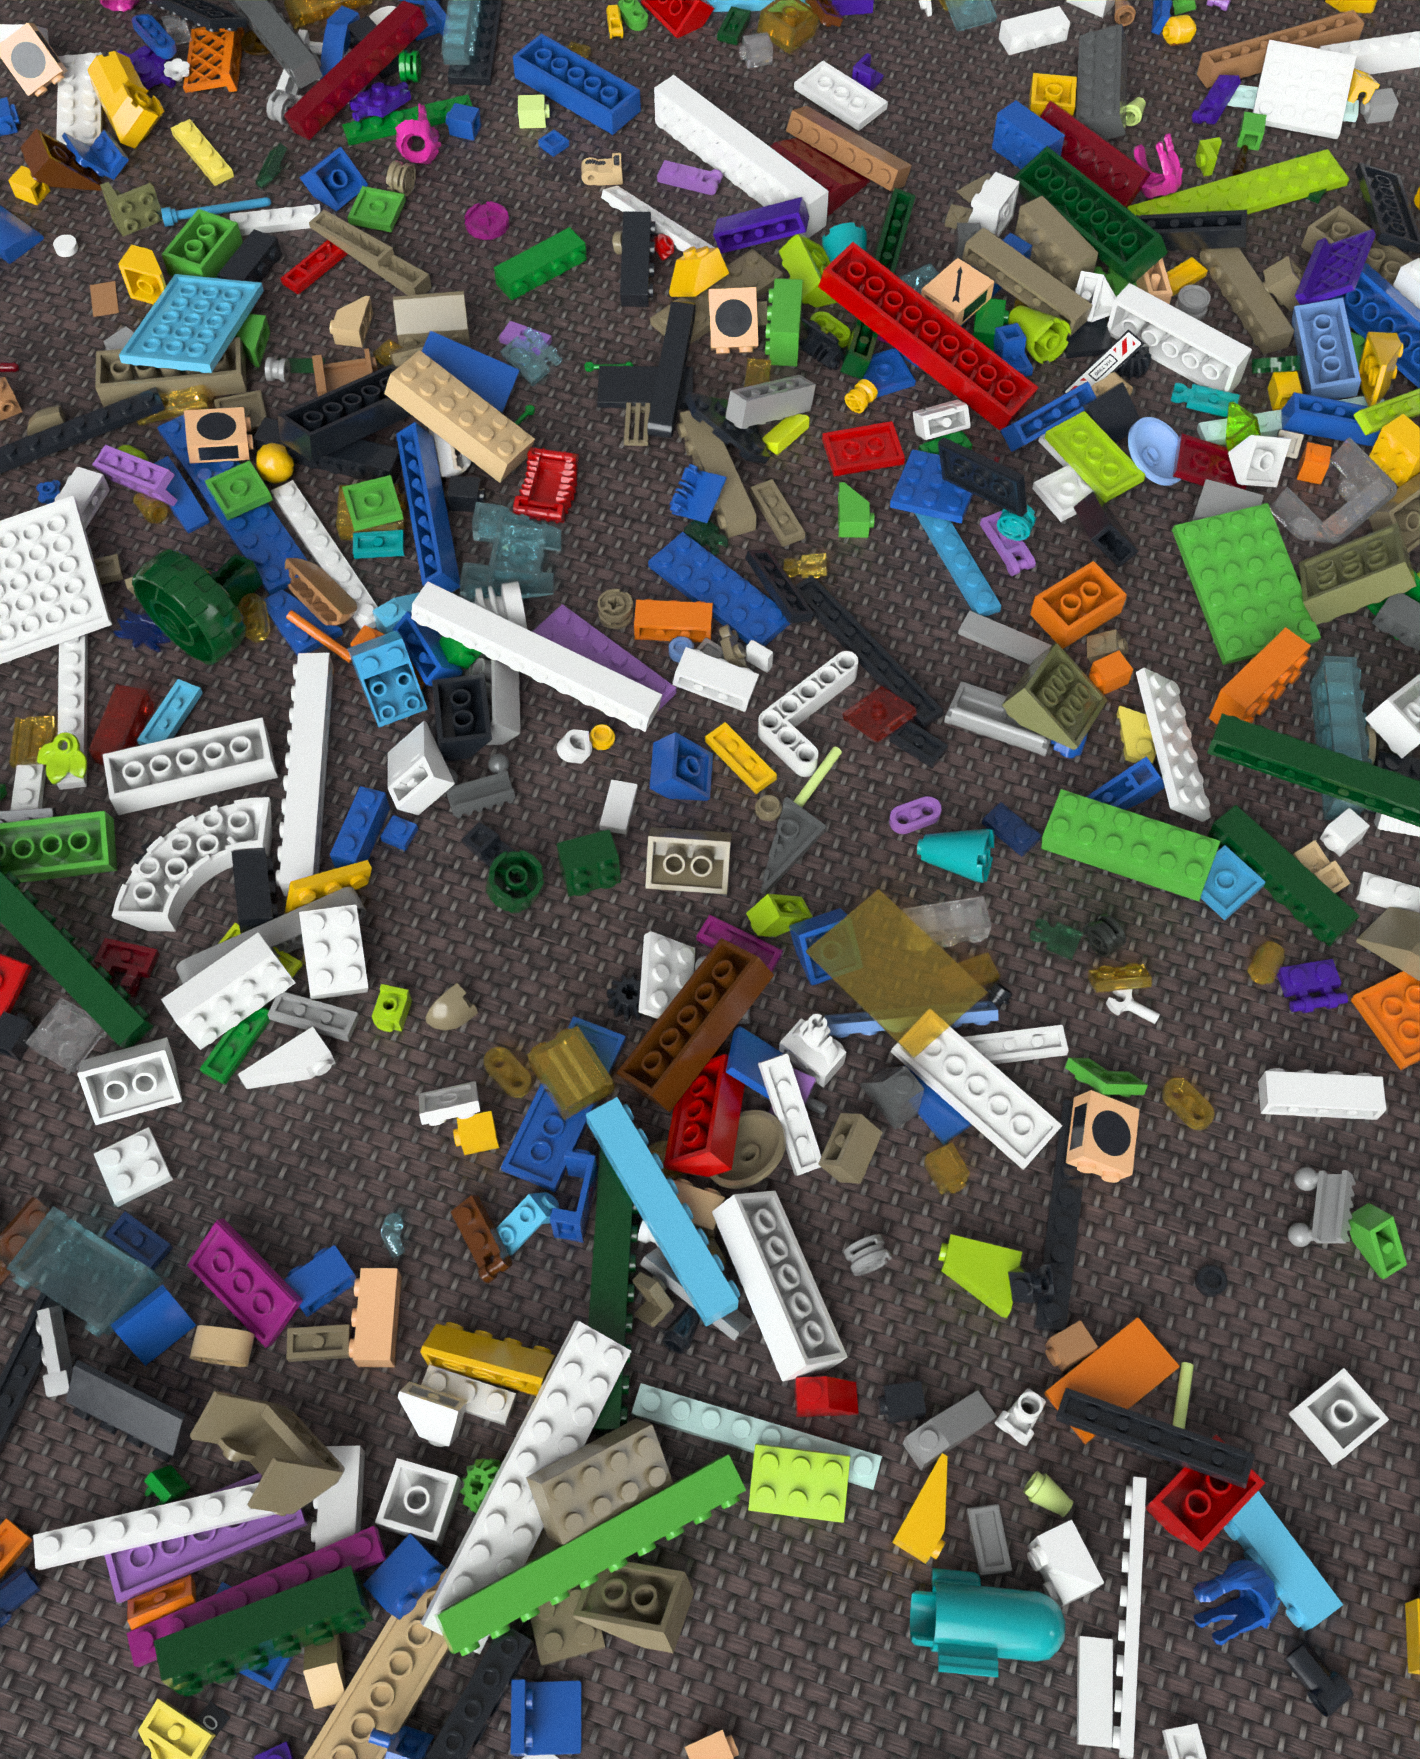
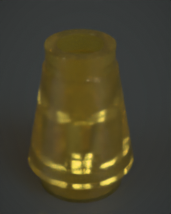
[133,493,168,524]

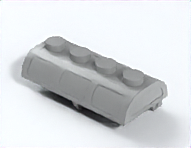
[944,681,1051,757]

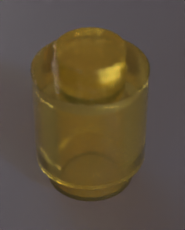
[1247,941,1285,984]

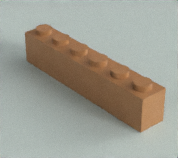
[786,106,912,191]

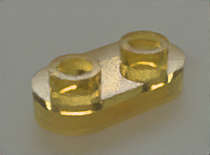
[238,593,270,643]
[484,1047,532,1098]
[1162,1078,1215,1130]

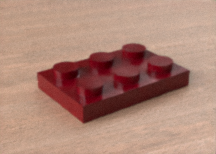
[1173,433,1246,490]

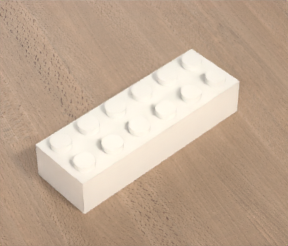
[1107,283,1252,393]
[103,718,278,815]
[712,1191,848,1381]

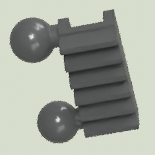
[446,753,516,819]

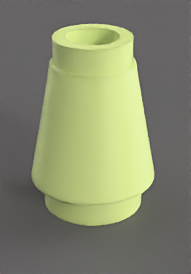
[1126,97,1146,126]
[1023,1471,1073,1517]

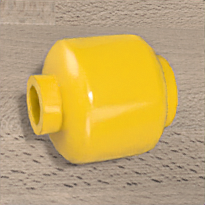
[1163,15,1196,46]

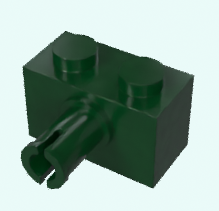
[205,554,263,608]

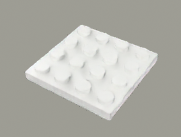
[1253,40,1356,139]

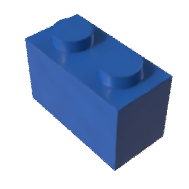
[284,1245,356,1317]
[363,1533,446,1620]

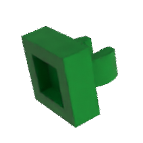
[144,1465,191,1506]

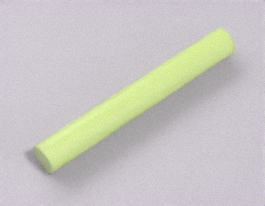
[793,747,842,807]
[1172,1362,1194,1429]

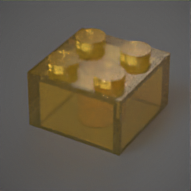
[757,0,819,54]

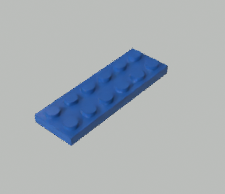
[648,532,791,647]
[501,1016,626,1192]

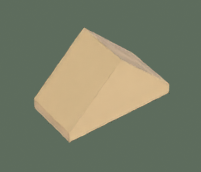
[303,1634,346,1709]

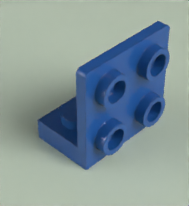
[62,130,129,180]
[511,1679,582,1756]

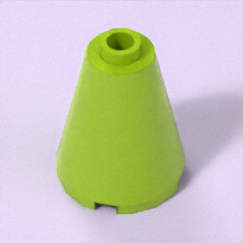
[1008,305,1071,364]

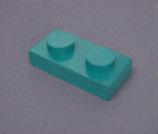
[353,530,404,559]

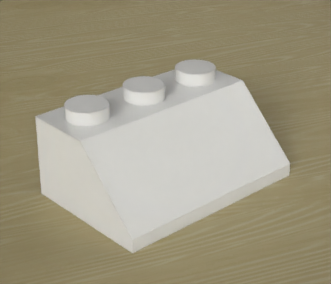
[77,1038,182,1125]

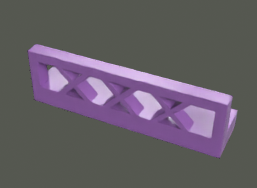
[92,445,178,506]

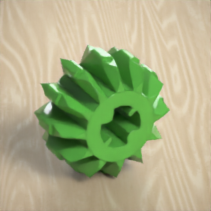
[460,1458,502,1513]

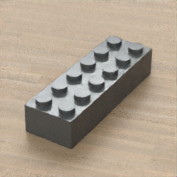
[1076,24,1128,140]

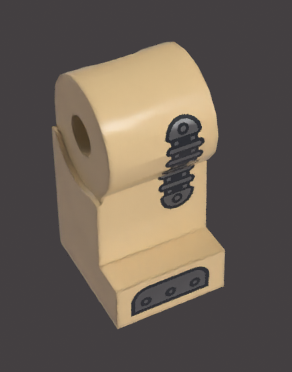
[581,153,623,185]

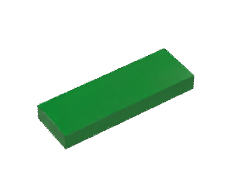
[200,1007,271,1085]

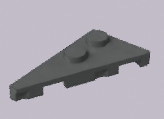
[761,797,827,895]

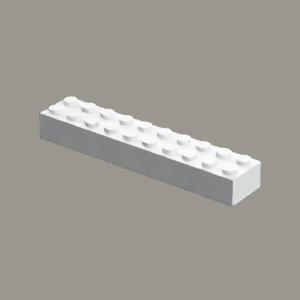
[654,75,829,238]

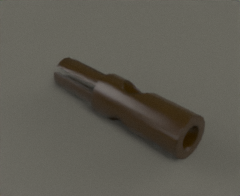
[1232,145,1249,176]

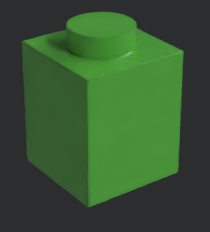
[1237,112,1267,151]

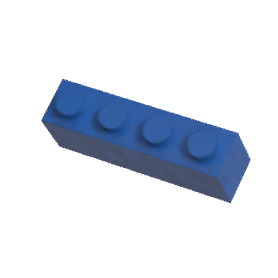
[1000,381,1096,452]
[1281,392,1381,446]

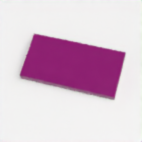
[187,1218,303,1348]

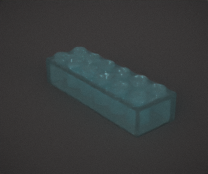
[1310,656,1372,820]

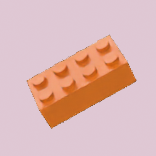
[1209,627,1311,724]

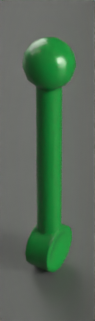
[584,362,633,372]
[514,405,535,425]

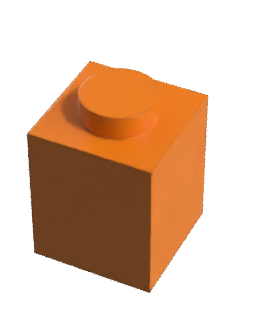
[1297,442,1332,485]
[1088,650,1133,695]

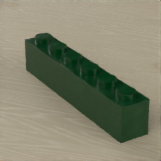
[1208,805,1360,947]

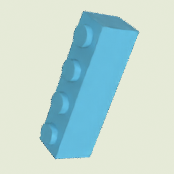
[1224,1491,1343,1631]

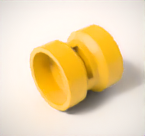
[844,379,878,413]

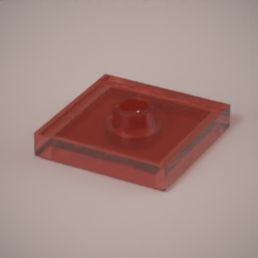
[842,686,917,743]

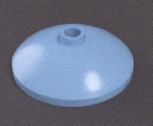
[1128,417,1181,486]

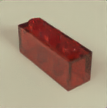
[89,684,154,765]

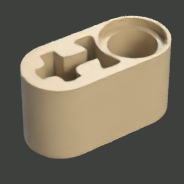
[190,1325,255,1367]

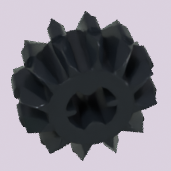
[1115,346,1152,380]
[606,973,641,1022]

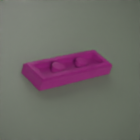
[696,915,783,972]

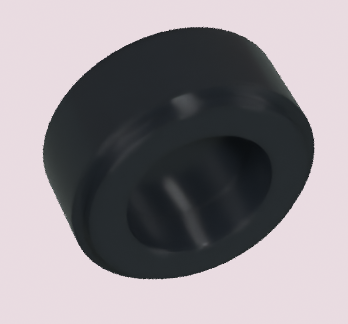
[1195,1265,1228,1297]

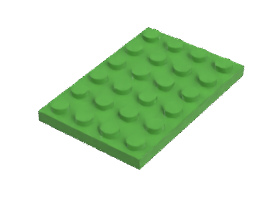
[1172,503,1321,665]

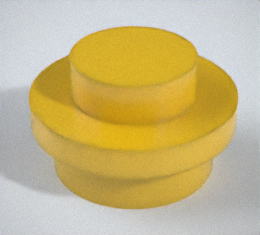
[589,724,615,750]

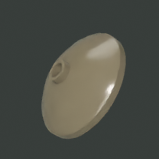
[710,1110,786,1189]

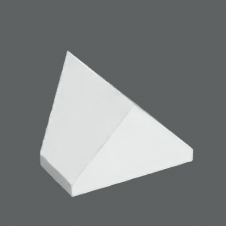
[1076,271,1116,322]

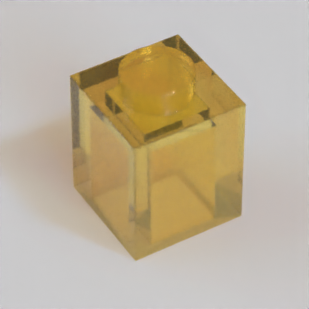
[924,1142,970,1194]

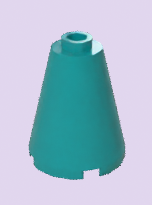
[822,222,867,263]
[917,828,995,883]

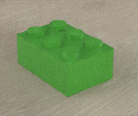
[162,209,243,278]
[765,278,803,366]

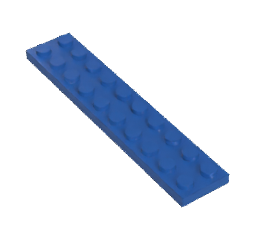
[157,407,308,596]

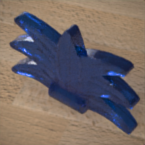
[114,607,171,652]

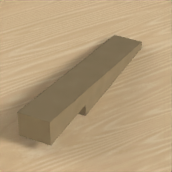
[309,209,432,295]

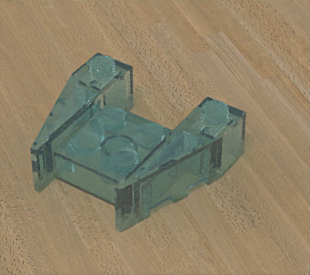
[460,502,561,602]

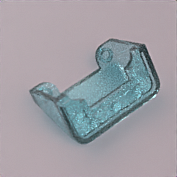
[6,1206,163,1338]

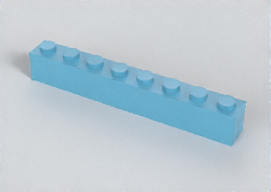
[586,1097,740,1327]

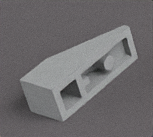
[903,1390,997,1471]

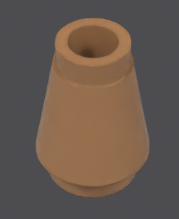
[1114,0,1136,26]

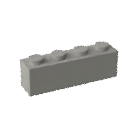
[725,375,816,429]

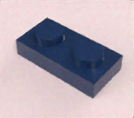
[982,802,1041,857]
[105,1211,173,1271]

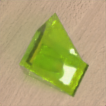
[1226,402,1261,452]

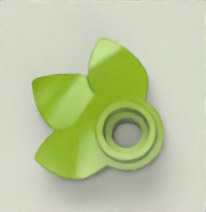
[37,732,87,784]

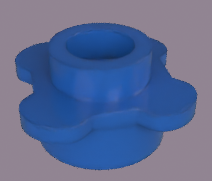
[36,480,61,504]

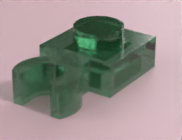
[684,520,728,555]
[1029,918,1083,960]

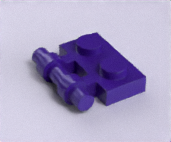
[1276,959,1348,1013]

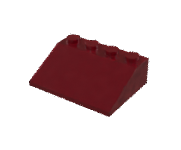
[769,138,870,217]

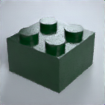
[556,829,621,897]

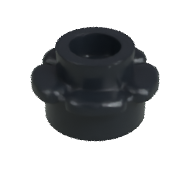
[986,981,1013,1006]

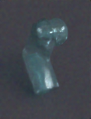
[380,1213,405,1258]

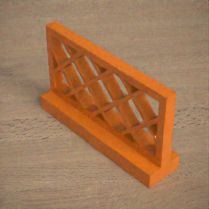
[183,27,245,93]

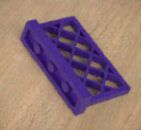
[1295,229,1376,305]

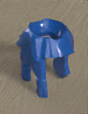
[1193,1559,1281,1645]

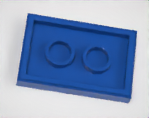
[904,1065,972,1145]

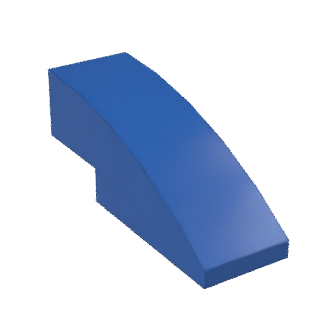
[319,24,351,81]

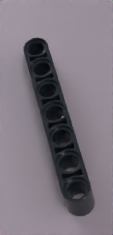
[647,301,696,438]

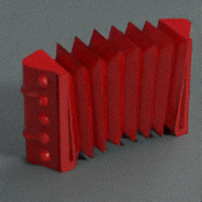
[513,447,579,524]

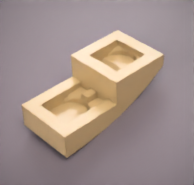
[1292,840,1351,893]

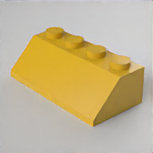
[420,1322,556,1396]

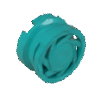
[997,505,1037,541]

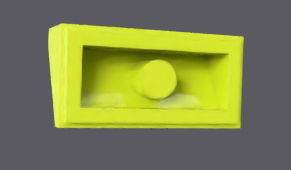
[762,414,810,455]

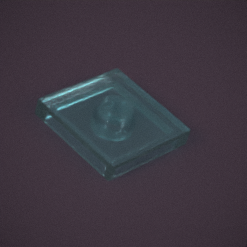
[945,0,997,32]

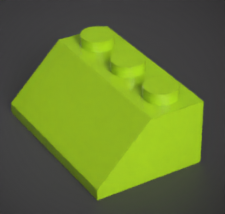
[778,234,837,308]

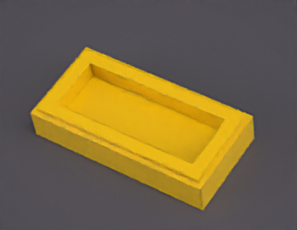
[1167,257,1208,296]

